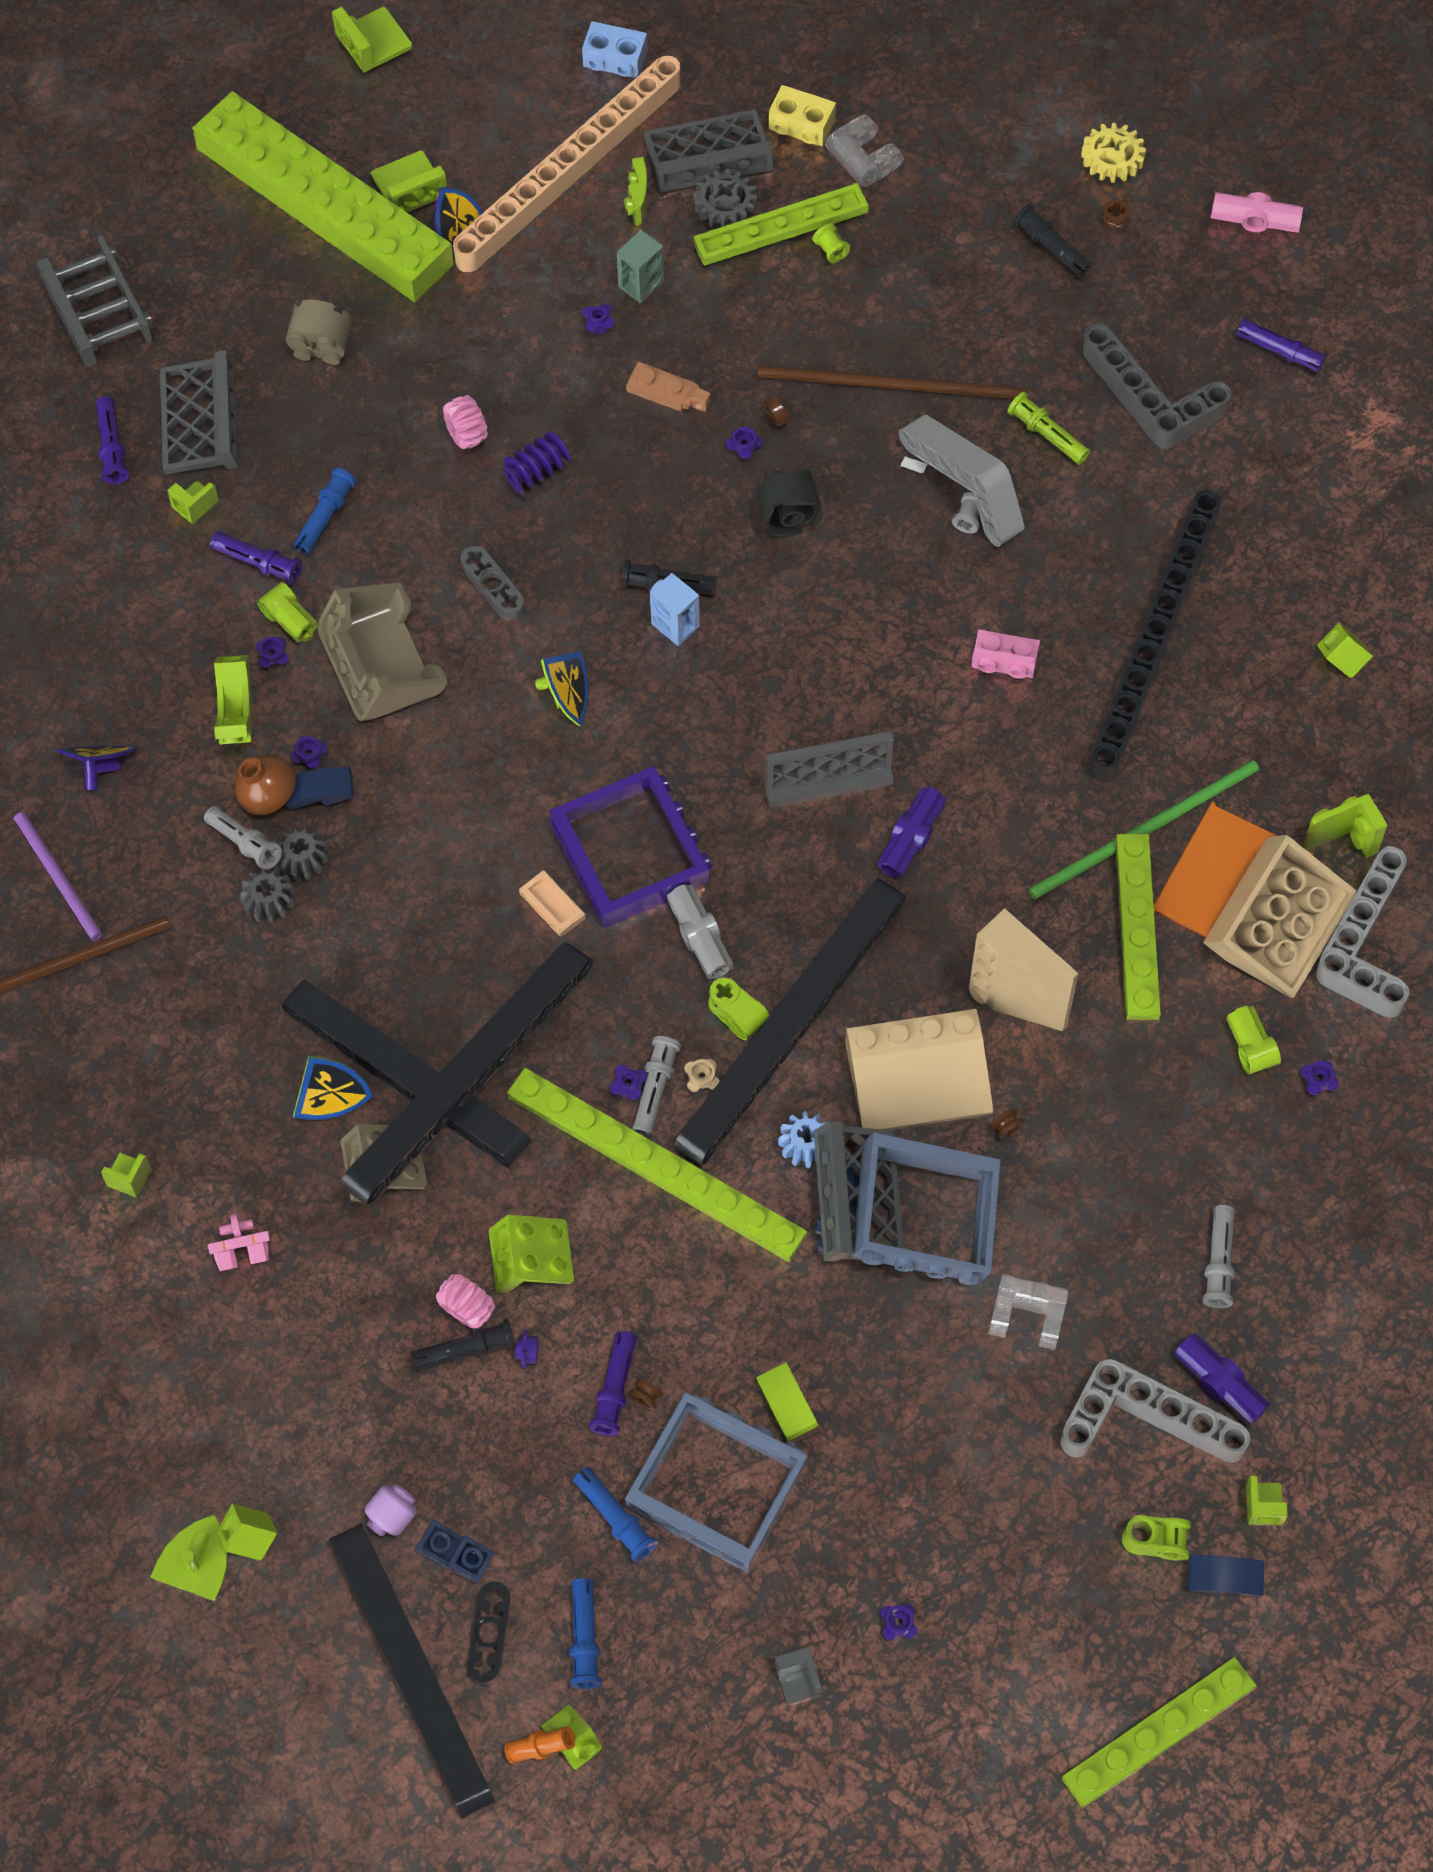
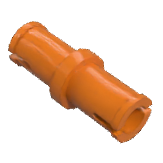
[504,1726,575,1764]

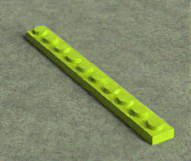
[507,1068,807,1263]

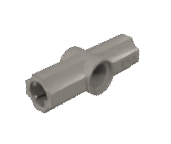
[667,884,733,979]

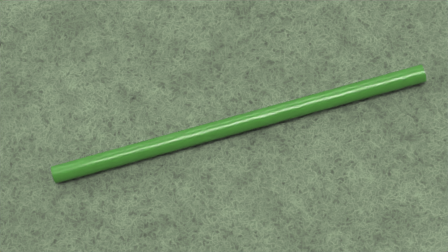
[1028,760,1259,900]

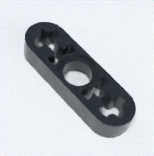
[468,1581,511,1687]

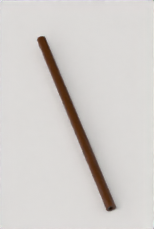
[758,365,1029,399]
[0,916,171,993]

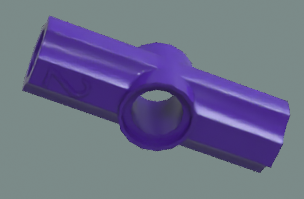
[878,787,947,879]
[1174,1333,1270,1427]

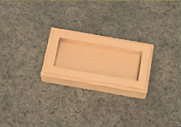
[519,870,586,937]

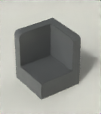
[775,1647,822,1705]

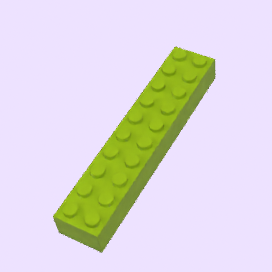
[192,91,454,303]

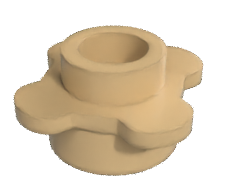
[684,1059,720,1093]

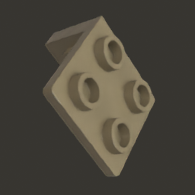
[340,1124,427,1202]

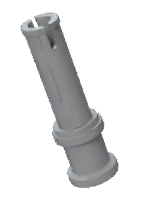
[204,806,282,870]
[632,1036,681,1137]
[1202,1205,1235,1309]

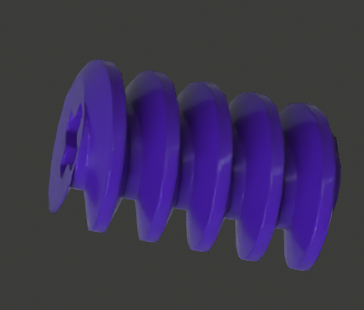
[504,431,571,494]

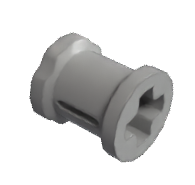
[952,492,980,534]

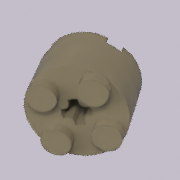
[286,299,353,365]

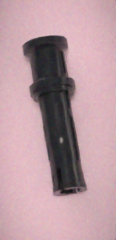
[1013,204,1092,278]
[622,560,717,596]
[410,1319,516,1372]

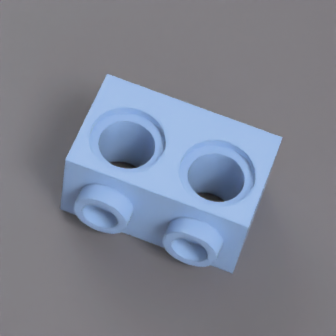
[582,21,648,78]
[650,573,700,646]

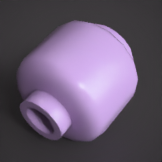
[365,1483,417,1537]

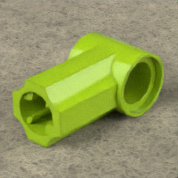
[257,582,318,643]
[1227,1005,1281,1074]

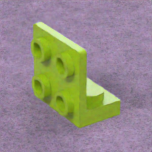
[332,7,412,73]
[370,151,447,213]
[1303,793,1388,858]
[488,1214,574,1293]

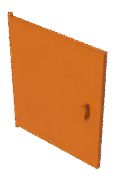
[1153,802,1313,937]

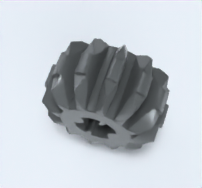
[275,825,328,881]
[239,868,295,923]

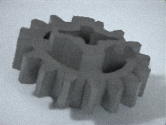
[693,169,757,227]

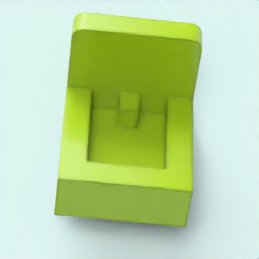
[541,1704,602,1770]

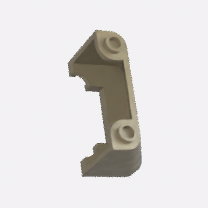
[318,582,448,721]

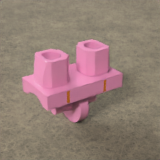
[208,1213,271,1271]

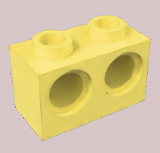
[769,85,836,147]

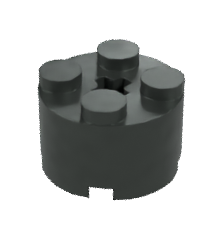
[755,469,823,537]

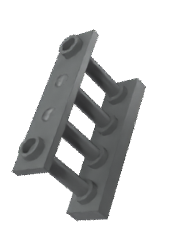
[36,235,154,368]

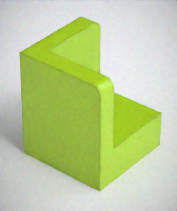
[167,481,219,524]
[1317,623,1373,678]
[101,1153,151,1198]
[1246,1475,1287,1526]
[216,1503,277,1560]

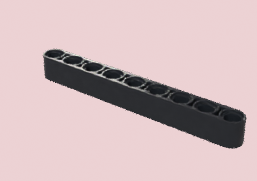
[281,980,532,1168]
[330,1523,496,1819]

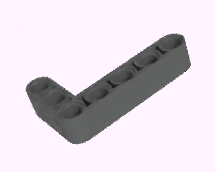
[1082,323,1232,449]

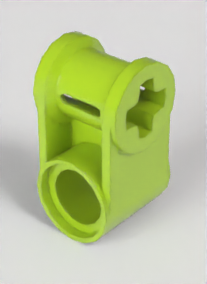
[708,977,769,1040]
[1121,1515,1191,1561]

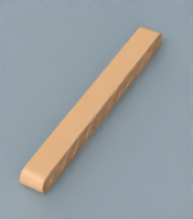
[453,56,681,272]

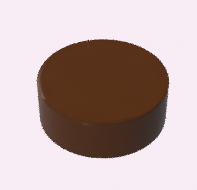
[764,395,789,427]

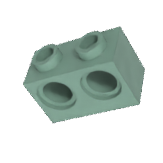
[617,230,664,303]

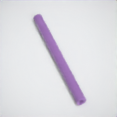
[14,812,103,941]

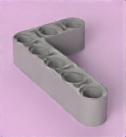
[898,414,1025,547]
[1316,846,1409,1018]
[1061,1359,1251,1463]

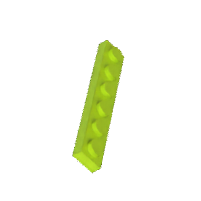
[693,183,869,266]
[1115,834,1161,1020]
[1062,1657,1256,1809]

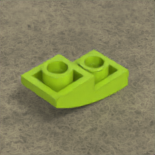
[624,157,647,226]
[756,1362,819,1441]

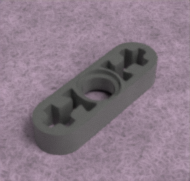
[461,546,525,621]

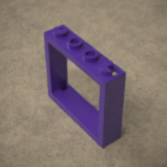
[549,766,712,929]

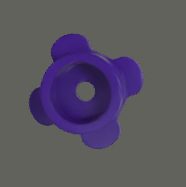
[582,303,615,334]
[726,427,762,459]
[256,636,289,668]
[291,736,328,769]
[1301,1060,1339,1095]
[610,1065,647,1100]
[516,1330,539,1369]
[880,1604,917,1641]

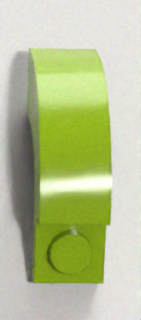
[214,655,253,745]

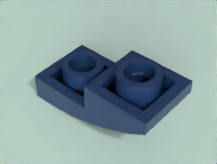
[286,767,354,810]
[414,1519,495,1584]
[1188,1555,1264,1597]

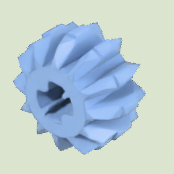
[778,1111,829,1169]

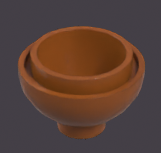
[235,755,296,815]

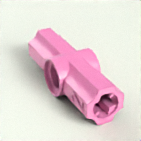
[1211,192,1303,233]

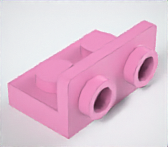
[971,629,1040,679]

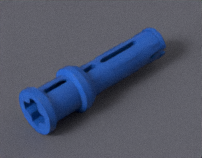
[292,468,357,555]
[573,1467,658,1563]
[569,1578,602,1690]

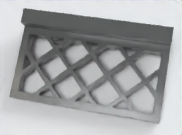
[643,109,773,193]
[160,350,239,475]
[763,731,894,808]
[814,1121,904,1261]

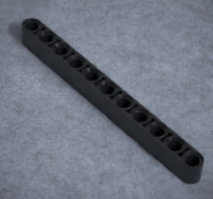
[1089,489,1221,783]
[674,878,906,1166]
[340,942,593,1206]

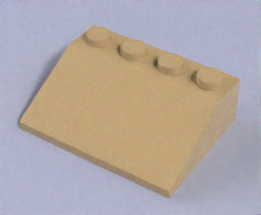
[1203,835,1357,998]
[969,908,1079,1031]
[845,1009,994,1130]

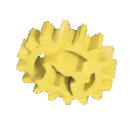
[1081,123,1146,183]

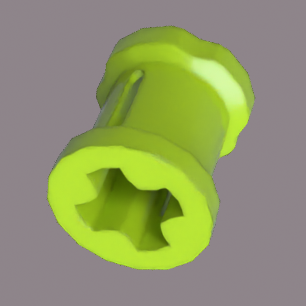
[813,223,850,264]

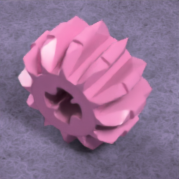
[443,395,488,449]
[436,1274,495,1328]

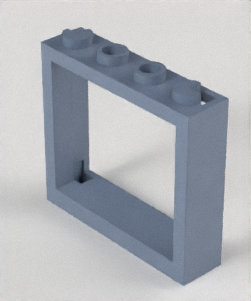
[851,1132,1000,1285]
[625,1392,808,1573]

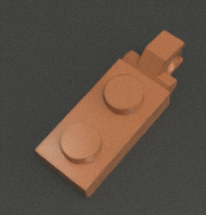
[626,362,711,412]

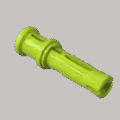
[1007,392,1091,466]

